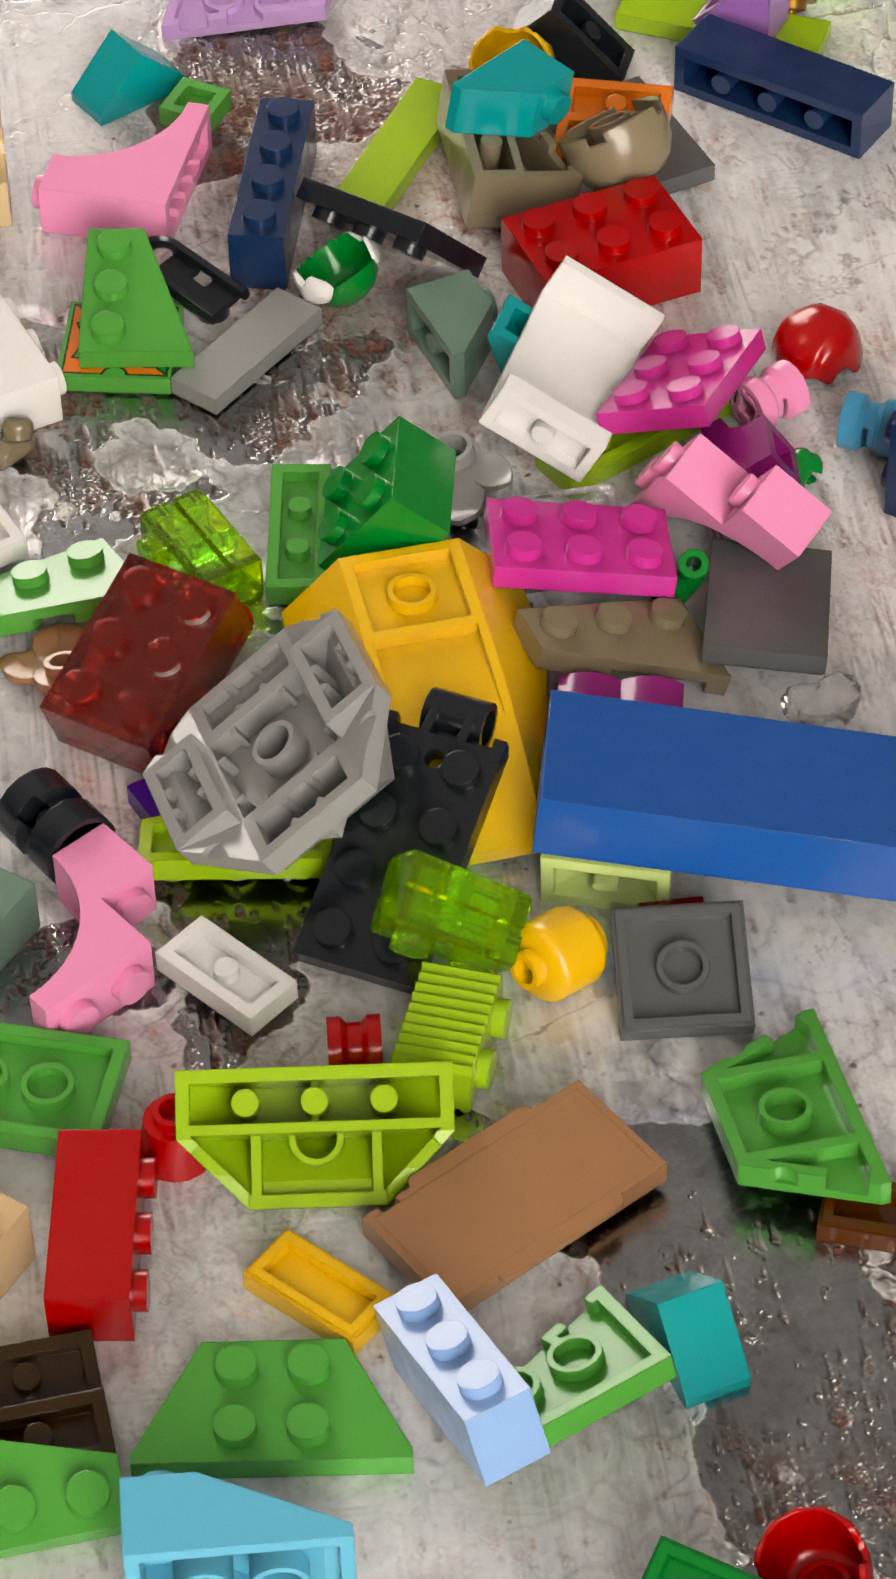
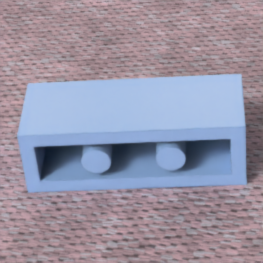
[373,1273,551,1487]

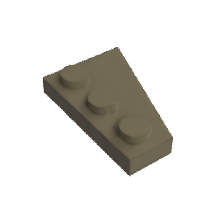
[513,597,731,695]

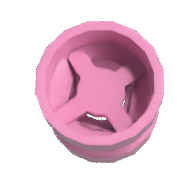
[729,359,810,426]

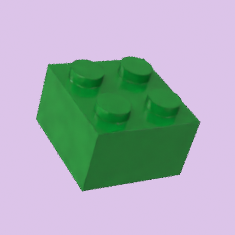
[318,416,456,571]

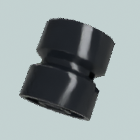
[0,767,115,884]

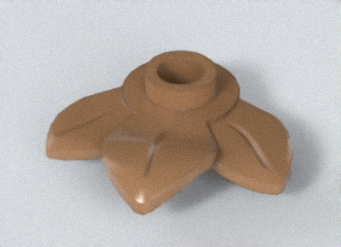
[0,623,119,705]

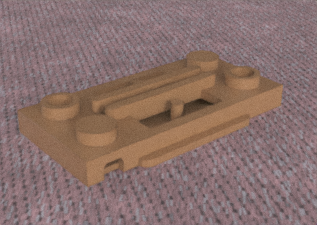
[362,1079,667,1311]

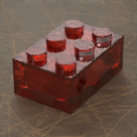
[40,553,253,774]

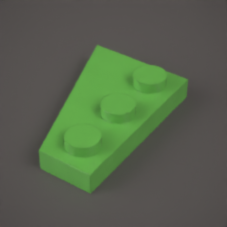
[78,228,195,368]

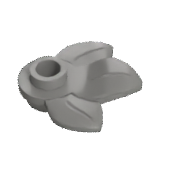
[434,430,513,526]

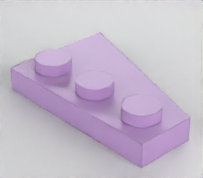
[161,0,332,41]

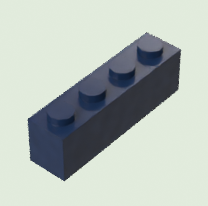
[674,13,894,159]
[227,96,317,290]

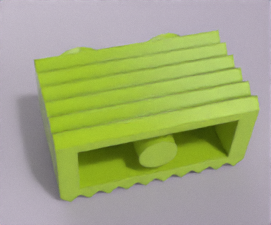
[391,961,513,1114]

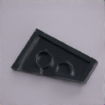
[296,176,487,278]

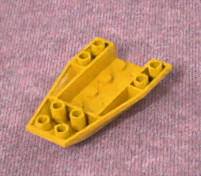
[281,538,547,865]

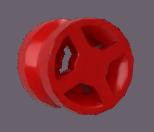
[326,1013,383,1065]

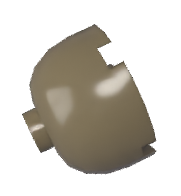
[558,96,672,190]

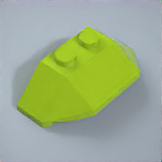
[174,1061,455,1210]

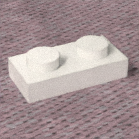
[155,915,298,1036]

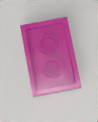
[596,325,766,434]
[483,497,678,598]

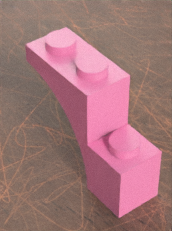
[630,433,833,570]
[29,823,157,1034]

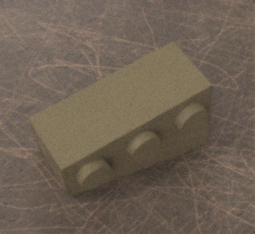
[436,69,583,229]

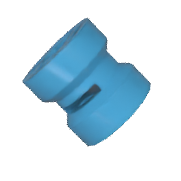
[836,390,896,458]

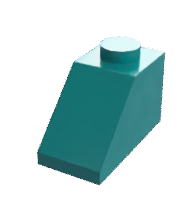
[445,39,574,138]

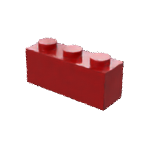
[43,1129,158,1341]

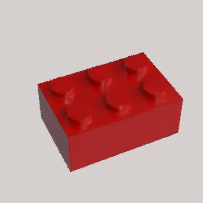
[501,174,702,308]

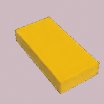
[242,1228,395,1356]

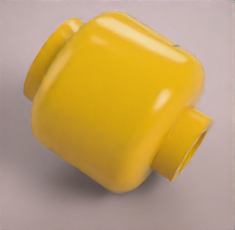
[509,906,608,1002]

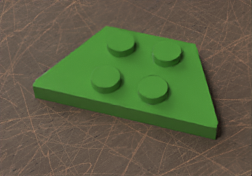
[701,1009,892,1205]
[130,1338,414,1479]

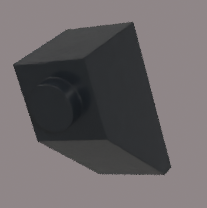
[512,0,635,82]

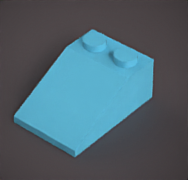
[119,1470,357,1579]

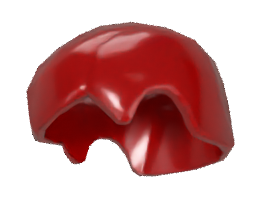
[771,303,863,384]
[753,1506,874,1579]

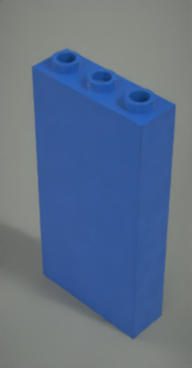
[532,689,896,902]

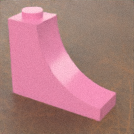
[32,102,212,238]

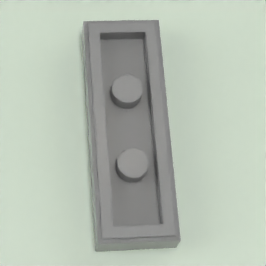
[171,287,322,415]

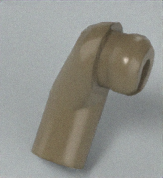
[0,417,37,471]

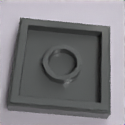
[610,900,755,1041]

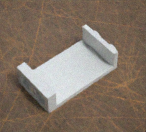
[479,255,665,483]

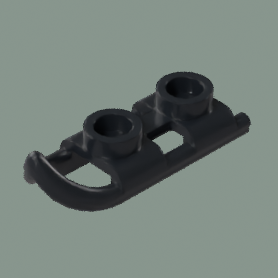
[148,235,250,325]

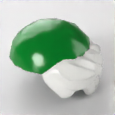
[292,232,380,308]

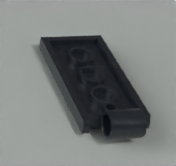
[292,687,509,994]

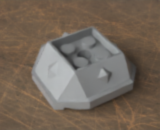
[142,609,395,875]

